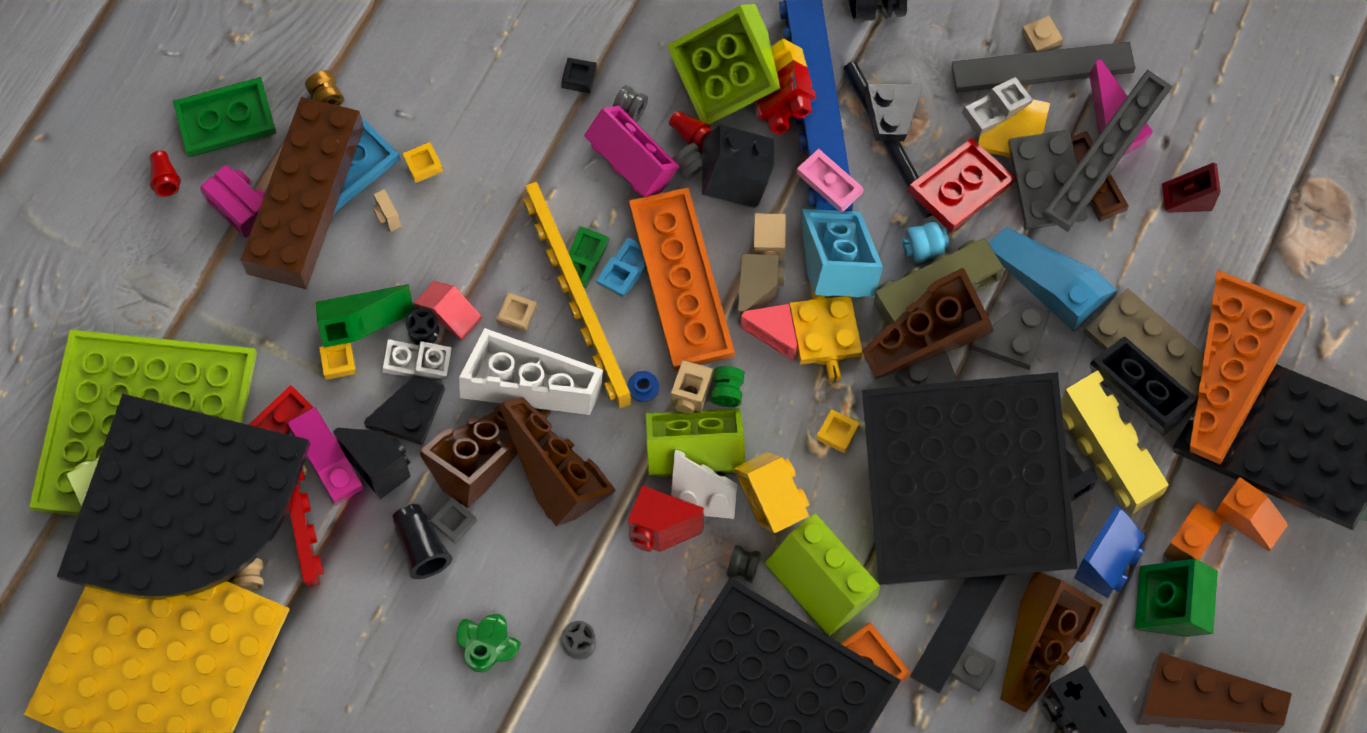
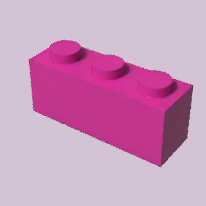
[584,106,680,197]

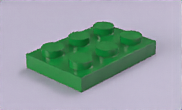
[173,77,277,158]

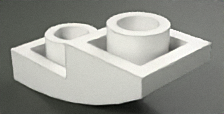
[381,339,452,379]

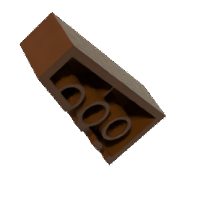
[1137,652,1292,733]

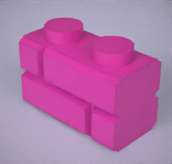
[200,165,265,238]

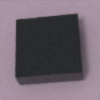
[561,57,597,94]

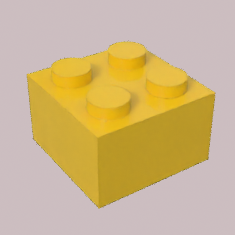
[733,452,809,533]

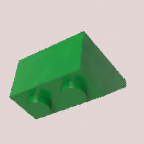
[1135,559,1218,637]

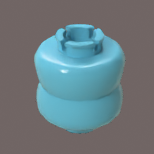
[902,221,949,264]

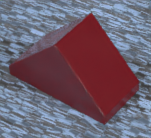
[1162,162,1221,213]

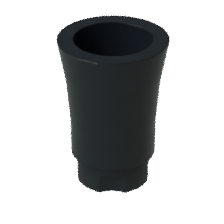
[392,504,453,579]

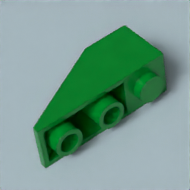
[316,284,414,348]

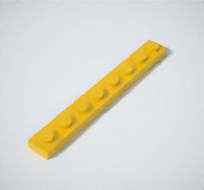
[523,181,631,409]

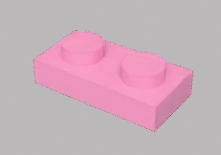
[797,149,864,213]

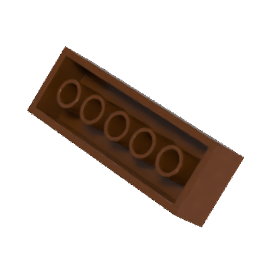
[241,97,364,289]

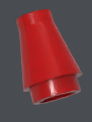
[669,111,712,151]
[150,150,181,197]

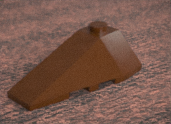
[862,267,994,379]
[499,397,616,526]

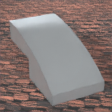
[962,77,1033,136]

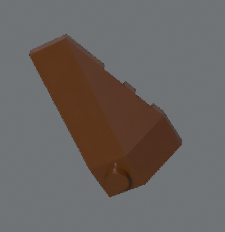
[419,405,551,508]
[1000,572,1103,713]

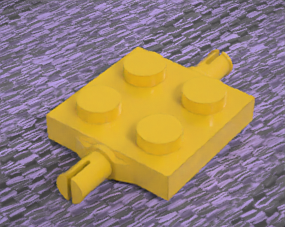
[789,282,863,382]

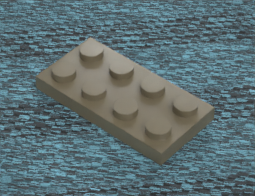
[1084,288,1204,398]

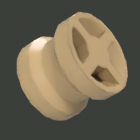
[231,558,264,592]

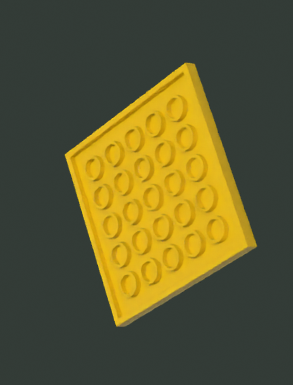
[24,581,290,733]

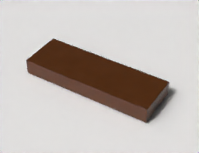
[1071,131,1129,222]

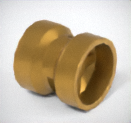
[305,70,344,106]

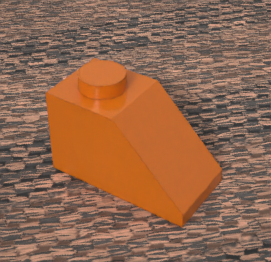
[1215,477,1288,551]
[1163,502,1226,561]

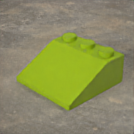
[666,4,781,125]

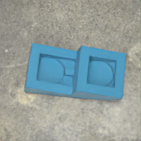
[596,238,646,297]

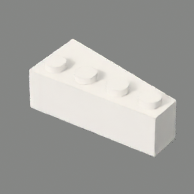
[459,328,603,415]

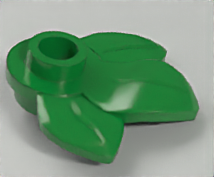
[456,614,521,672]

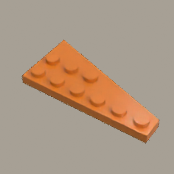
[1190,270,1305,464]

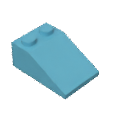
[801,209,883,298]

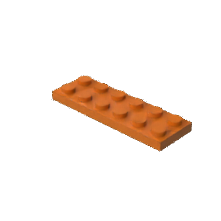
[629,187,735,371]

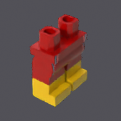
[754,38,817,135]

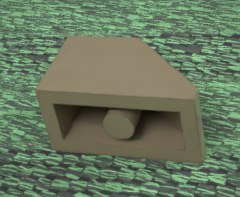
[738,253,785,323]

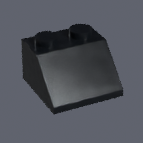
[702,125,774,208]
[333,427,411,500]

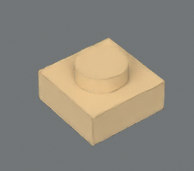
[1022,16,1063,52]
[372,189,402,232]

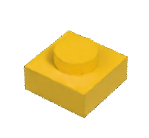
[402,142,444,183]
[319,343,357,380]
[816,409,860,454]

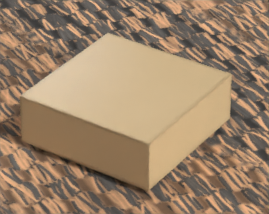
[496,292,538,333]

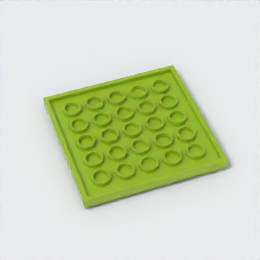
[29,329,257,516]

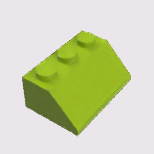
[646,408,745,477]
[764,513,880,637]

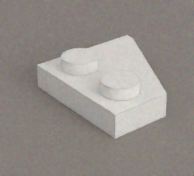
[671,450,738,519]

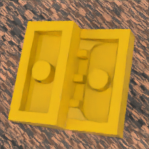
[978,99,1050,158]

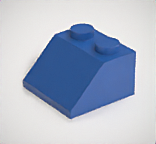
[1074,506,1145,598]

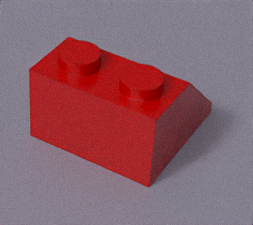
[628,486,704,552]

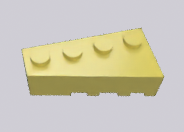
[1061,370,1169,515]

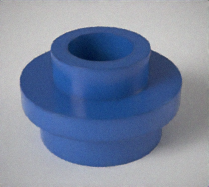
[627,371,659,402]

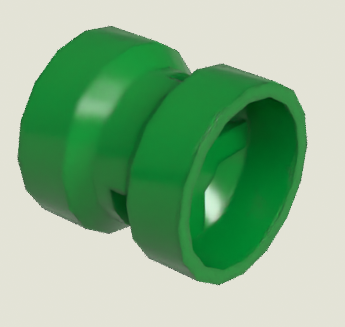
[710,366,745,407]

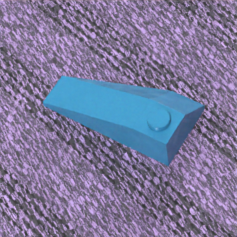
[988,227,1117,332]

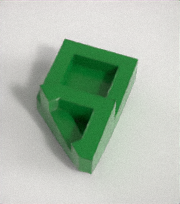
[569,226,610,288]

